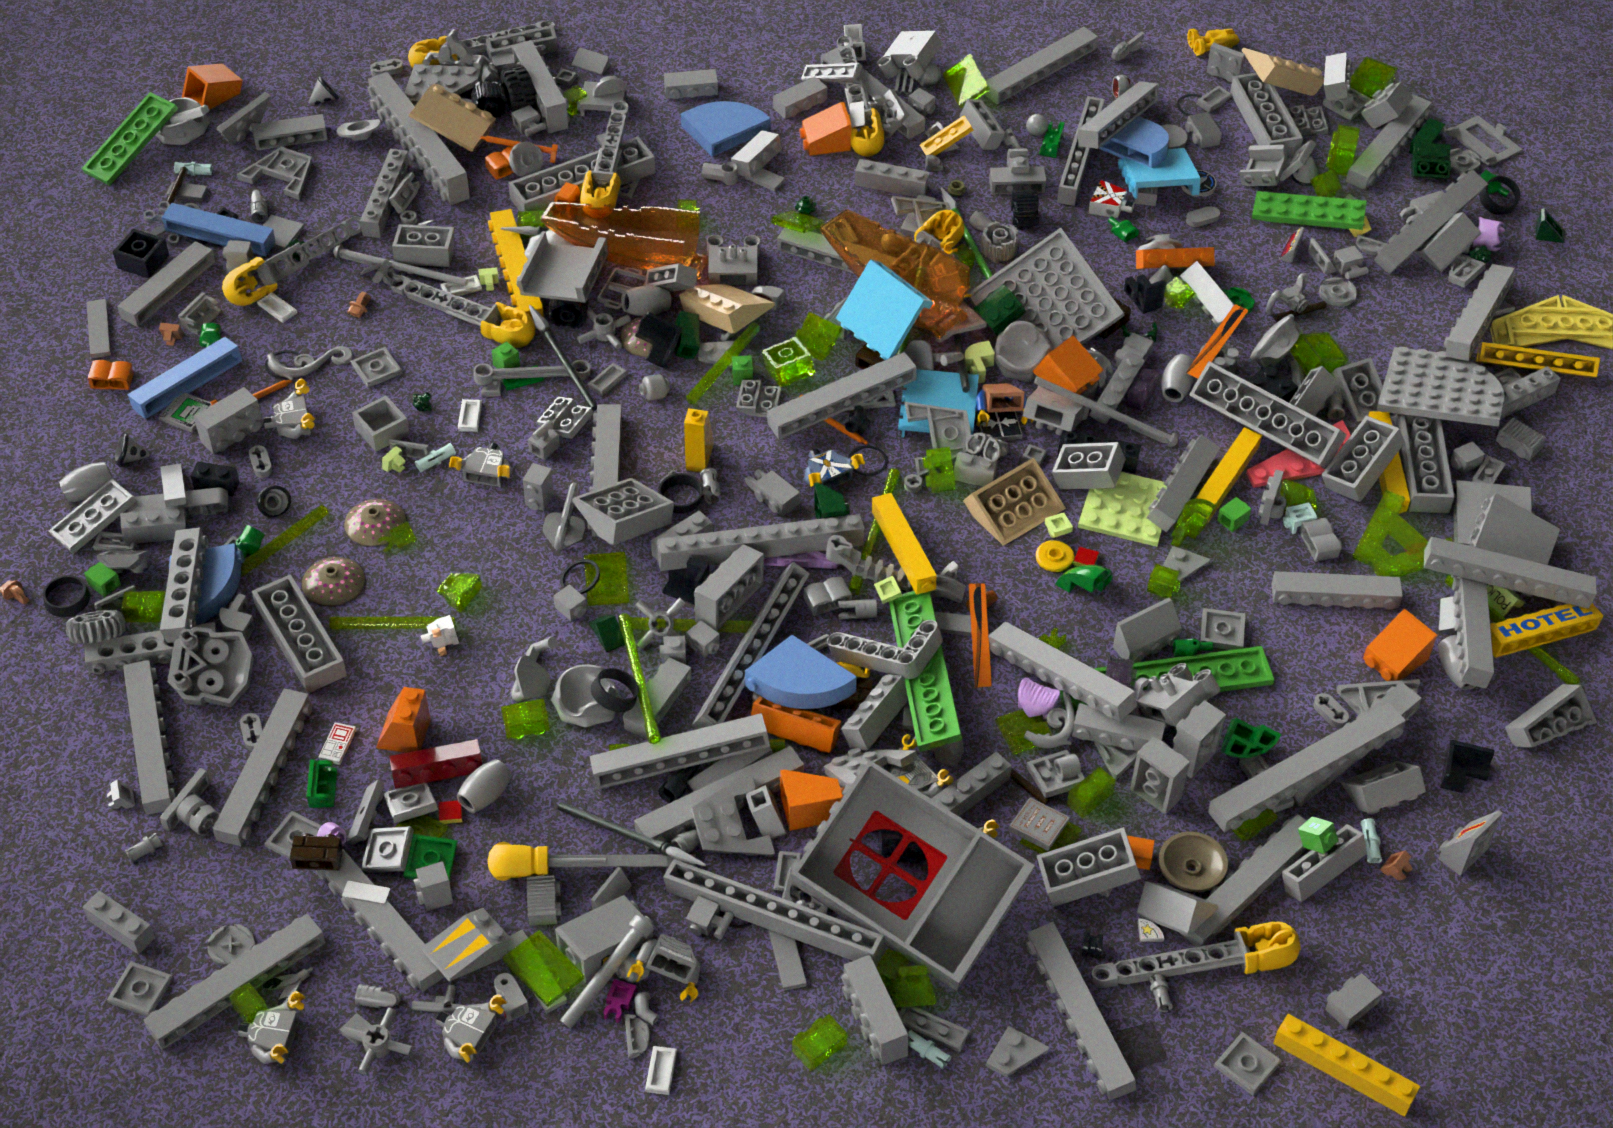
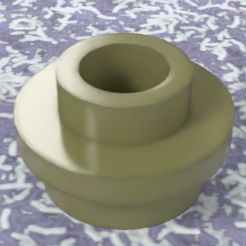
[948,180,966,196]

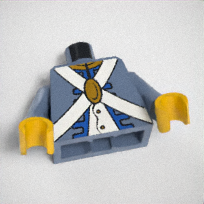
[804,449,865,489]

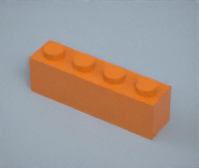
[1136,247,1215,269]
[751,696,841,753]

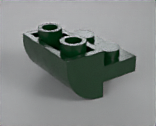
[1411,142,1451,179]

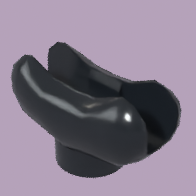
[845,405,871,434]

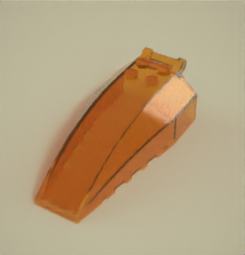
[541,202,709,280]
[820,209,970,339]

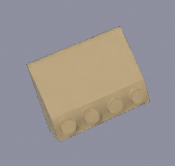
[1242,48,1324,96]
[409,84,496,152]
[679,284,775,334]
[963,458,1066,546]

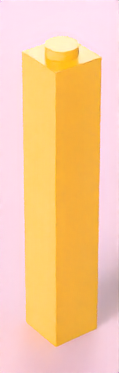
[1368,411,1410,514]
[1190,427,1262,523]
[872,493,937,595]

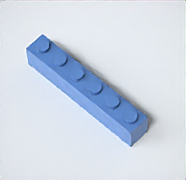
[162,203,276,257]
[127,337,243,419]

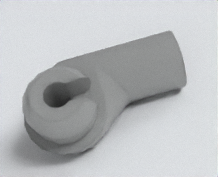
[634,992,659,1025]

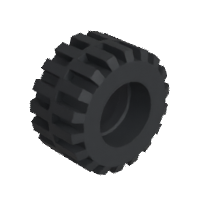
[500,65,536,112]

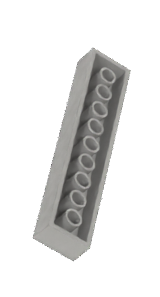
[367,72,470,206]

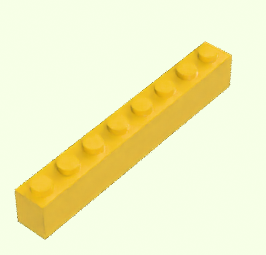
[488,209,544,321]

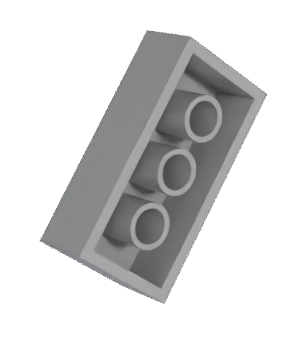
[1321,416,1405,502]
[694,544,764,631]
[1037,827,1141,907]
[841,955,908,1065]

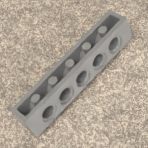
[360,149,410,238]
[160,528,208,643]
[85,622,219,674]

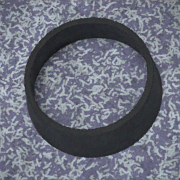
[1479,176,1521,215]
[658,473,703,513]
[43,575,90,617]
[590,668,639,712]

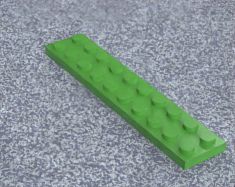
[889,591,963,752]
[1060,646,1274,712]

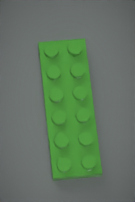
[81,92,178,186]
[1252,191,1367,230]

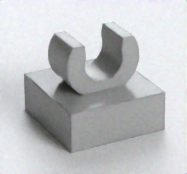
[371,259,396,284]
[107,780,135,809]

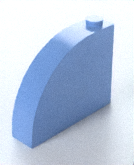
[681,101,771,156]
[1099,116,1169,168]
[169,543,244,625]
[745,635,857,709]

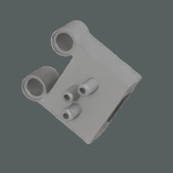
[877,31,942,79]
[707,235,760,285]
[1023,385,1092,436]
[1136,663,1220,727]

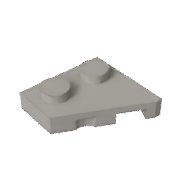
[1448,254,1486,288]
[698,341,737,368]
[1158,546,1210,585]
[986,1026,1049,1077]

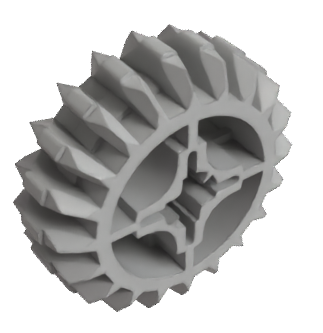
[66,610,126,644]

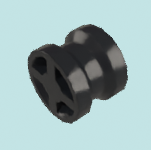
[1082,932,1103,958]

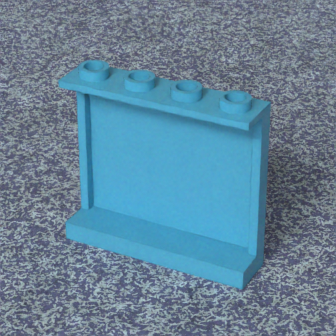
[1118,148,1200,199]
[836,259,934,360]
[898,369,979,437]

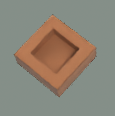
[159,323,184,346]
[1380,850,1412,880]

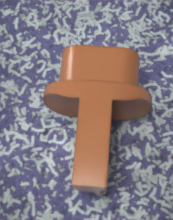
[347,292,372,318]
[0,580,29,605]

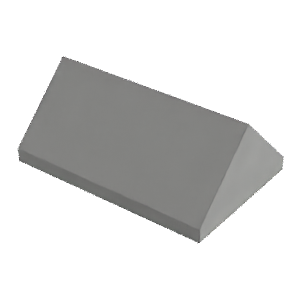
[1415,212,1481,272]
[1137,881,1219,936]

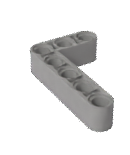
[827,620,943,679]

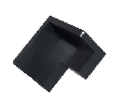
[1124,274,1166,314]
[635,312,682,368]
[662,557,709,605]
[1440,739,1495,793]

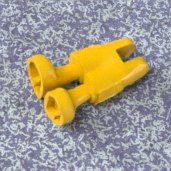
[1187,28,1240,56]

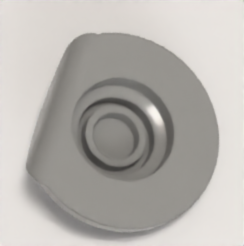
[337,119,381,141]

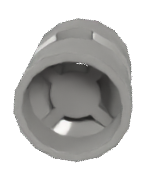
[176,795,220,836]

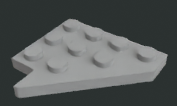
[404,64,483,106]

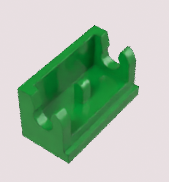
[1039,121,1065,158]
[306,759,337,808]

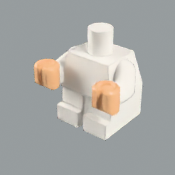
[421,615,459,656]

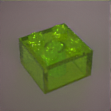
[1350,57,1398,99]
[1326,124,1360,176]
[1289,332,1349,375]
[761,337,815,387]

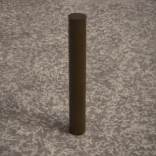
[165,167,188,208]
[1273,301,1327,322]
[1010,767,1050,805]

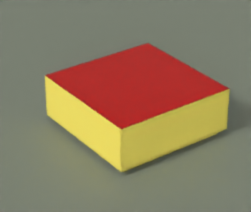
[1073,546,1099,566]
[439,800,462,824]

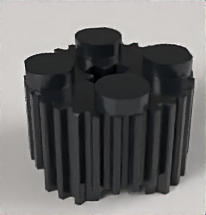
[471,81,509,120]
[1010,190,1039,227]
[549,298,589,329]

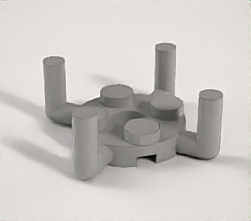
[423,29,485,69]

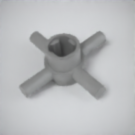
[577,309,631,349]
[635,597,687,650]
[342,1008,413,1075]

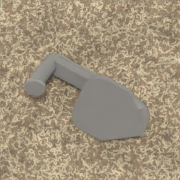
[904,340,964,371]
[543,482,585,550]
[511,636,558,702]

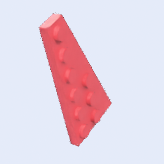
[1246,420,1351,488]

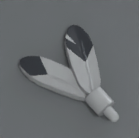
[263,967,313,1005]

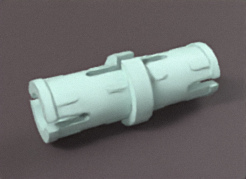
[174,161,213,176]
[415,443,456,472]
[1360,818,1382,863]
[908,1030,951,1069]

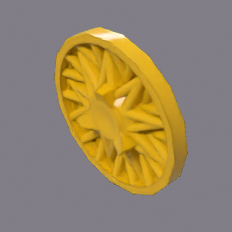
[1036,540,1074,572]

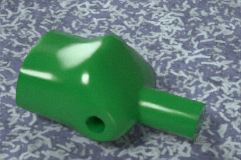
[1481,169,1510,197]
[1108,216,1139,242]
[199,323,222,348]
[236,525,265,564]
[1172,638,1213,657]

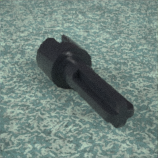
[658,764,701,803]

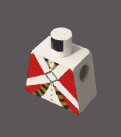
[1089,180,1134,218]

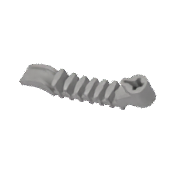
[826,535,966,603]

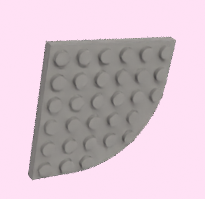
[967,228,1125,349]
[1377,347,1504,427]

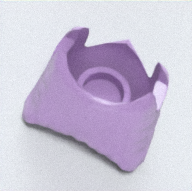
[1473,217,1505,251]
[1018,677,1060,720]

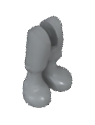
[966,433,1010,462]

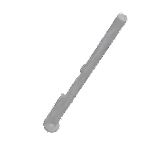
[333,245,468,286]
[1034,376,1178,447]

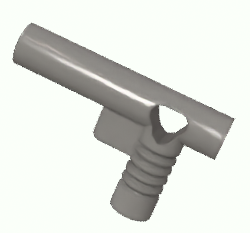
[1002,128,1021,149]
[412,985,461,1013]

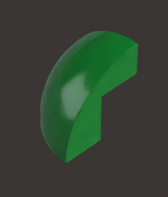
[1056,565,1113,593]
[1221,718,1282,758]

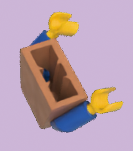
[976,383,1033,427]

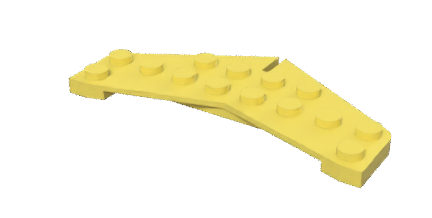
[1490,295,1613,349]

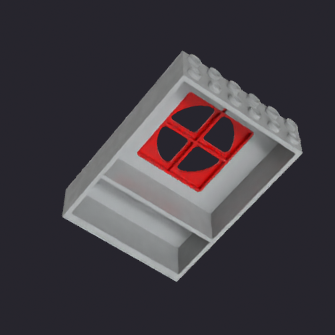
[790,760,1035,991]

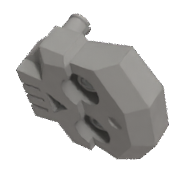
[167,627,254,707]

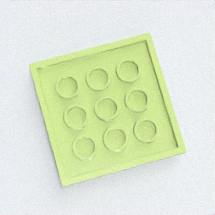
[1078,472,1166,547]

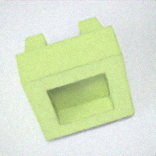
[478,267,499,291]
[382,446,406,473]
[1045,512,1073,538]
[874,576,902,604]

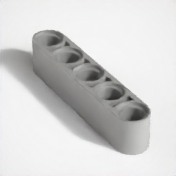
[127,488,228,517]

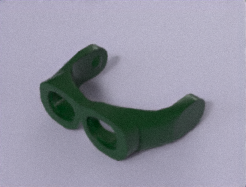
[1121,322,1157,342]

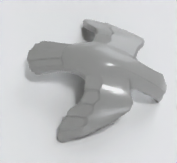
[1138,234,1183,269]
[1087,347,1114,387]

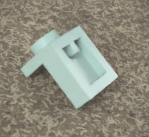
[1283,502,1317,534]

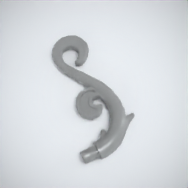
[267,346,353,381]
[1024,691,1079,749]

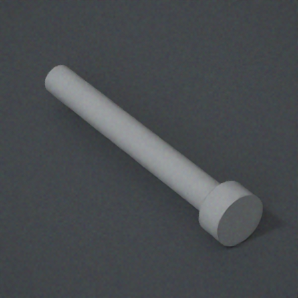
[560,915,654,1029]

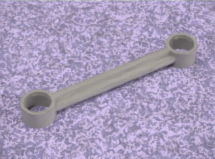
[474,360,590,385]

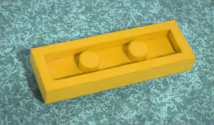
[920,116,974,156]

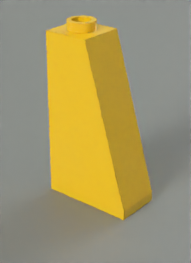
[684,408,714,472]

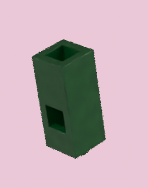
[1409,118,1446,154]
[675,311,700,359]

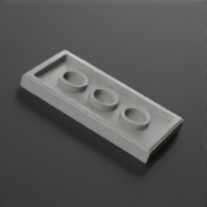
[48,479,137,554]

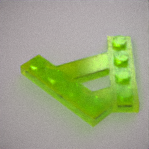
[1352,490,1453,577]

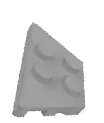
[217,92,271,145]
[1337,679,1420,721]
[1094,714,1169,780]

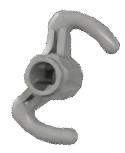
[1266,273,1309,315]

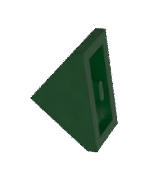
[1535,208,1565,243]
[588,614,625,652]

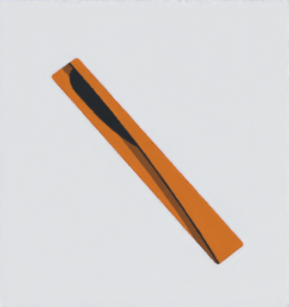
[1186,304,1248,379]
[969,584,992,688]

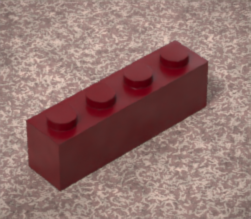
[389,739,482,789]

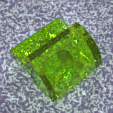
[1171,499,1216,547]

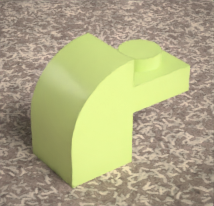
[964,341,995,383]

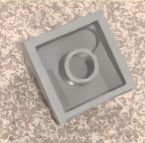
[97,551,149,573]

